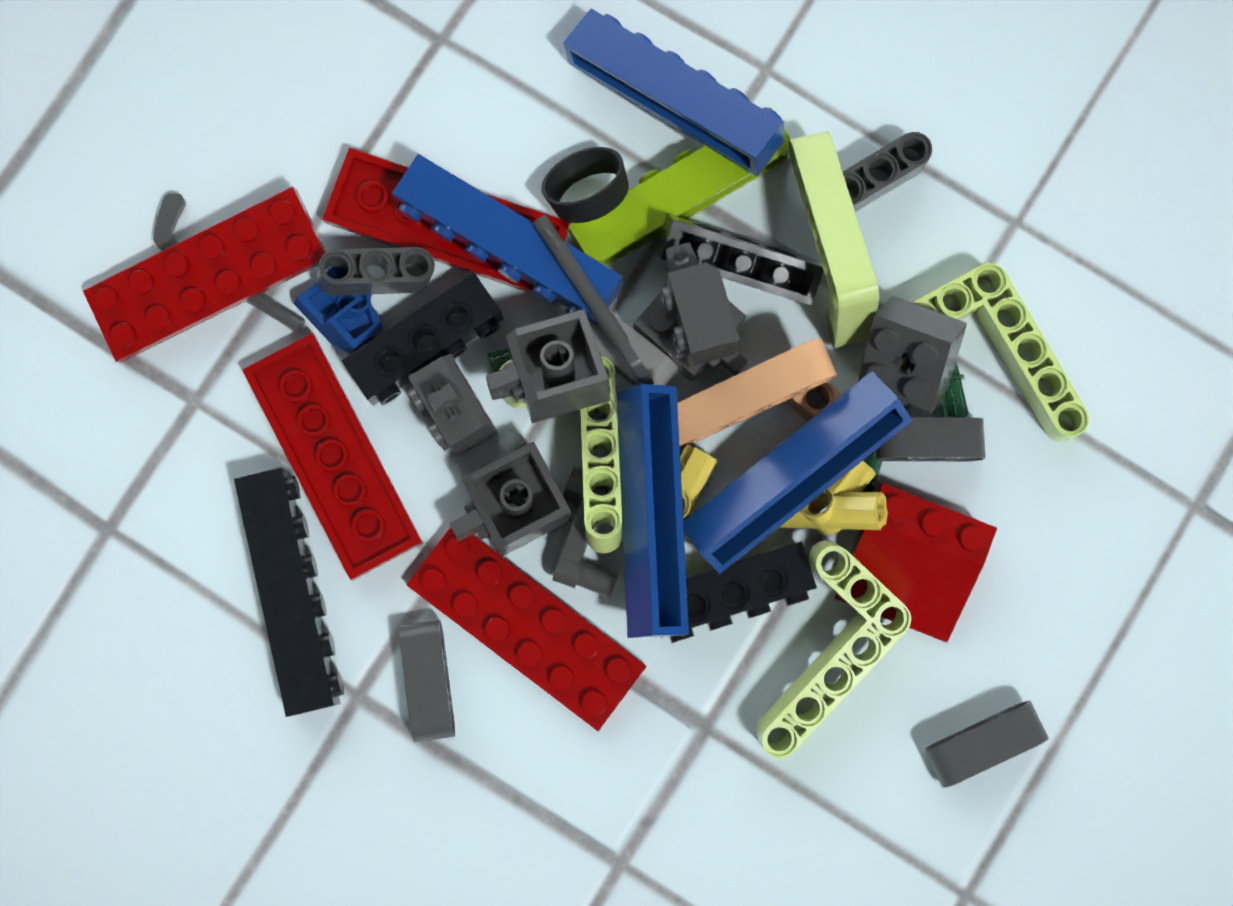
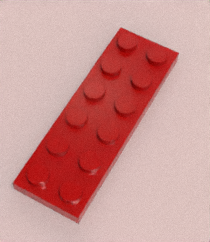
[322,147,571,295]
[83,186,326,363]
[242,333,424,581]
[406,528,647,731]

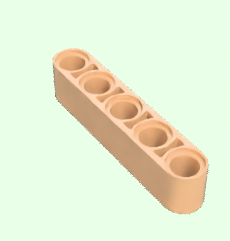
[677,338,838,450]

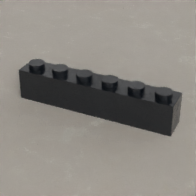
[234,467,344,717]

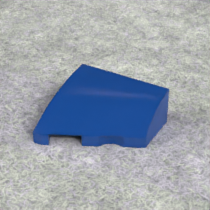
[293,266,382,358]

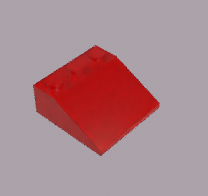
[834,483,997,643]

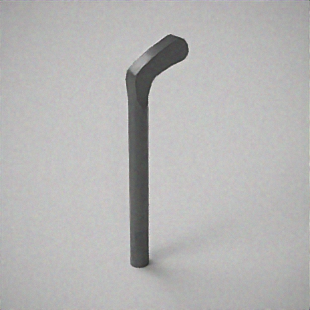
[153,193,305,333]
[533,215,654,385]

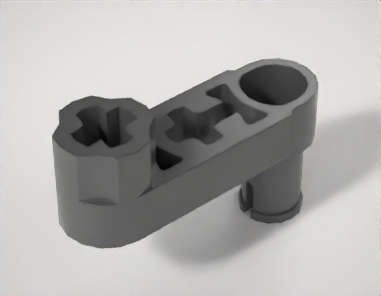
[552,467,619,598]

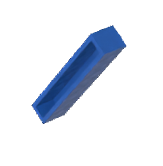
[563,9,785,177]
[392,154,623,326]
[683,371,913,574]
[617,384,689,638]

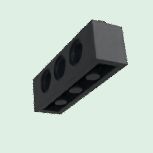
[655,213,824,306]
[341,272,504,406]
[661,541,817,643]

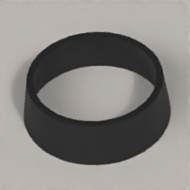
[541,147,629,223]

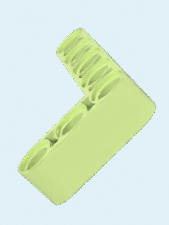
[788,131,879,348]
[912,263,1089,442]
[500,356,623,553]
[755,540,911,759]

